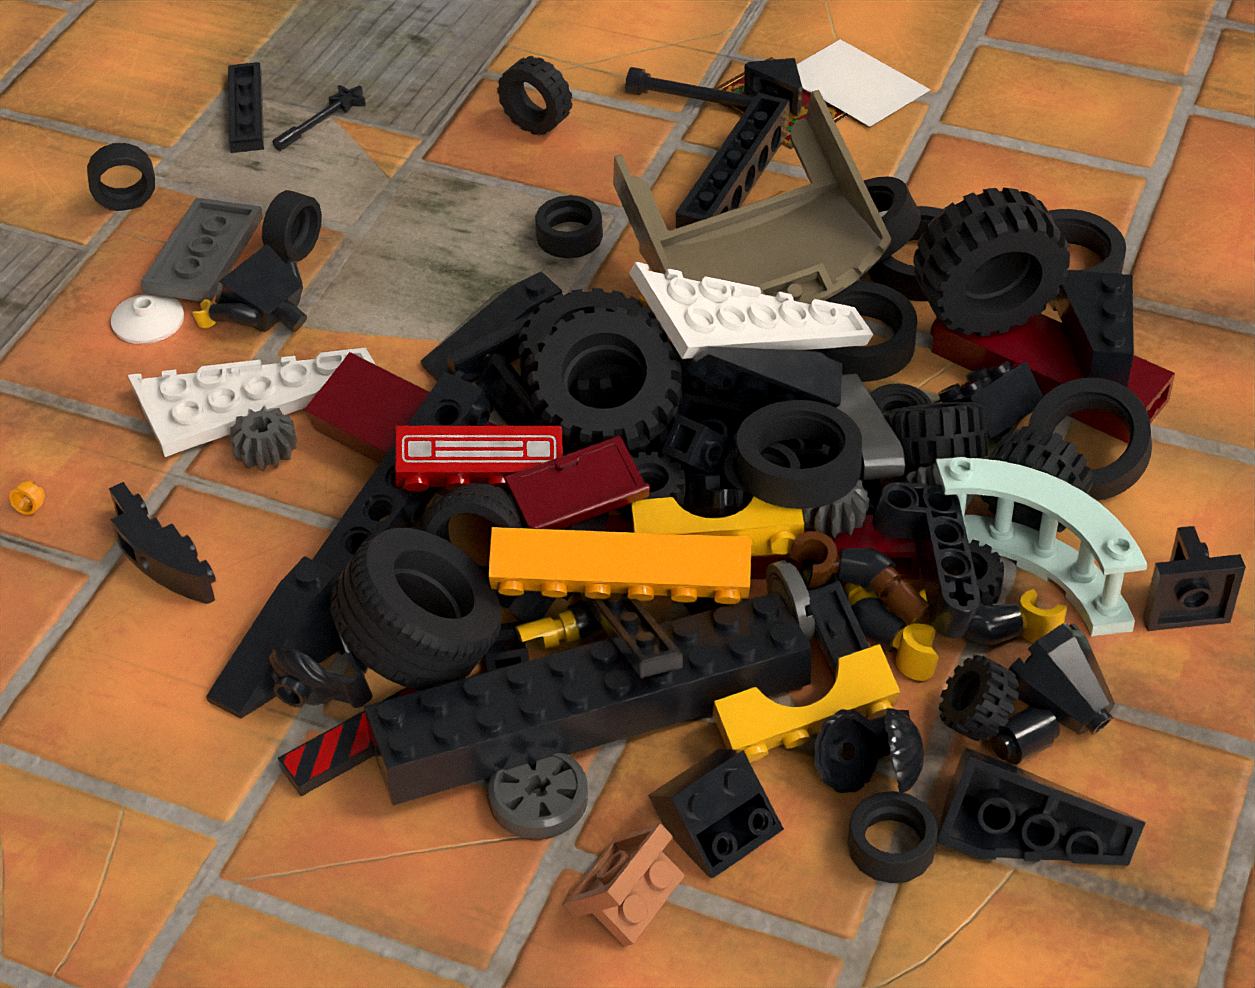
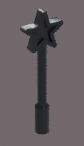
[272,85,366,151]

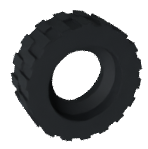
[497,56,573,135]

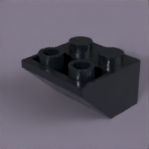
[932,360,1044,439]
[648,749,784,878]

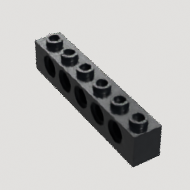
[676,93,789,229]
[312,372,492,574]

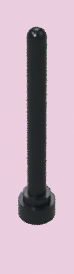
[625,67,755,108]

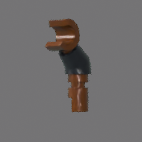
[789,531,931,625]

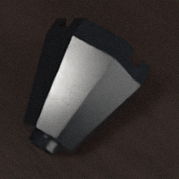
[1008,623,1115,734]

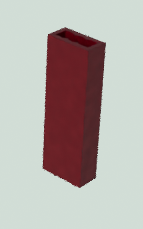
[930,313,1175,444]
[304,352,511,523]

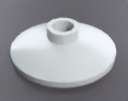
[111,293,184,344]

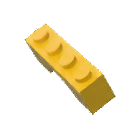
[631,496,804,556]
[713,644,900,762]

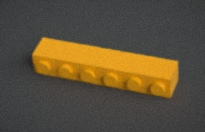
[489,527,751,604]

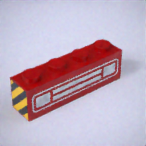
[395,426,563,492]

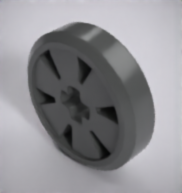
[488,753,588,839]

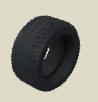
[421,483,528,593]

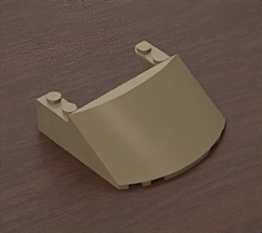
[613,90,892,304]

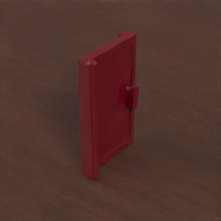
[504,436,650,530]

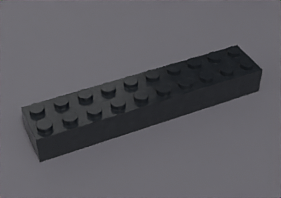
[364,591,812,805]

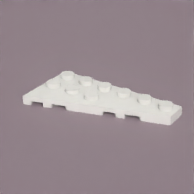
[629,262,874,359]
[128,347,376,457]

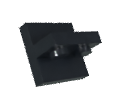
[1143,526,1246,631]

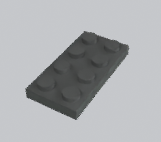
[141,197,263,302]

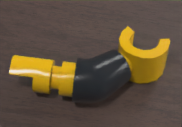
[844,582,939,681]
[919,589,1067,646]
[515,598,605,650]

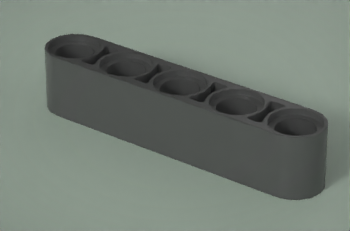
[836,373,905,481]

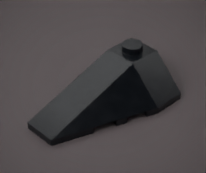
[206,556,346,719]
[937,747,1145,866]

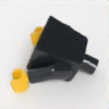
[192,244,307,332]

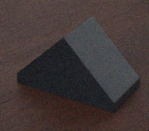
[744,58,802,116]

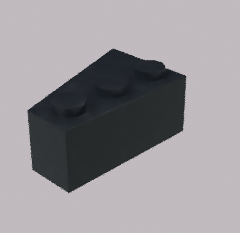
[1050,270,1134,387]

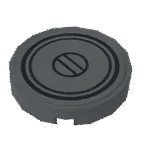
[766,560,815,641]

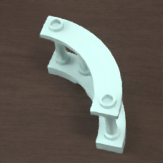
[935,457,1148,636]

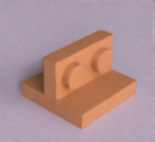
[562,823,685,946]

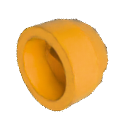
[8,480,45,515]

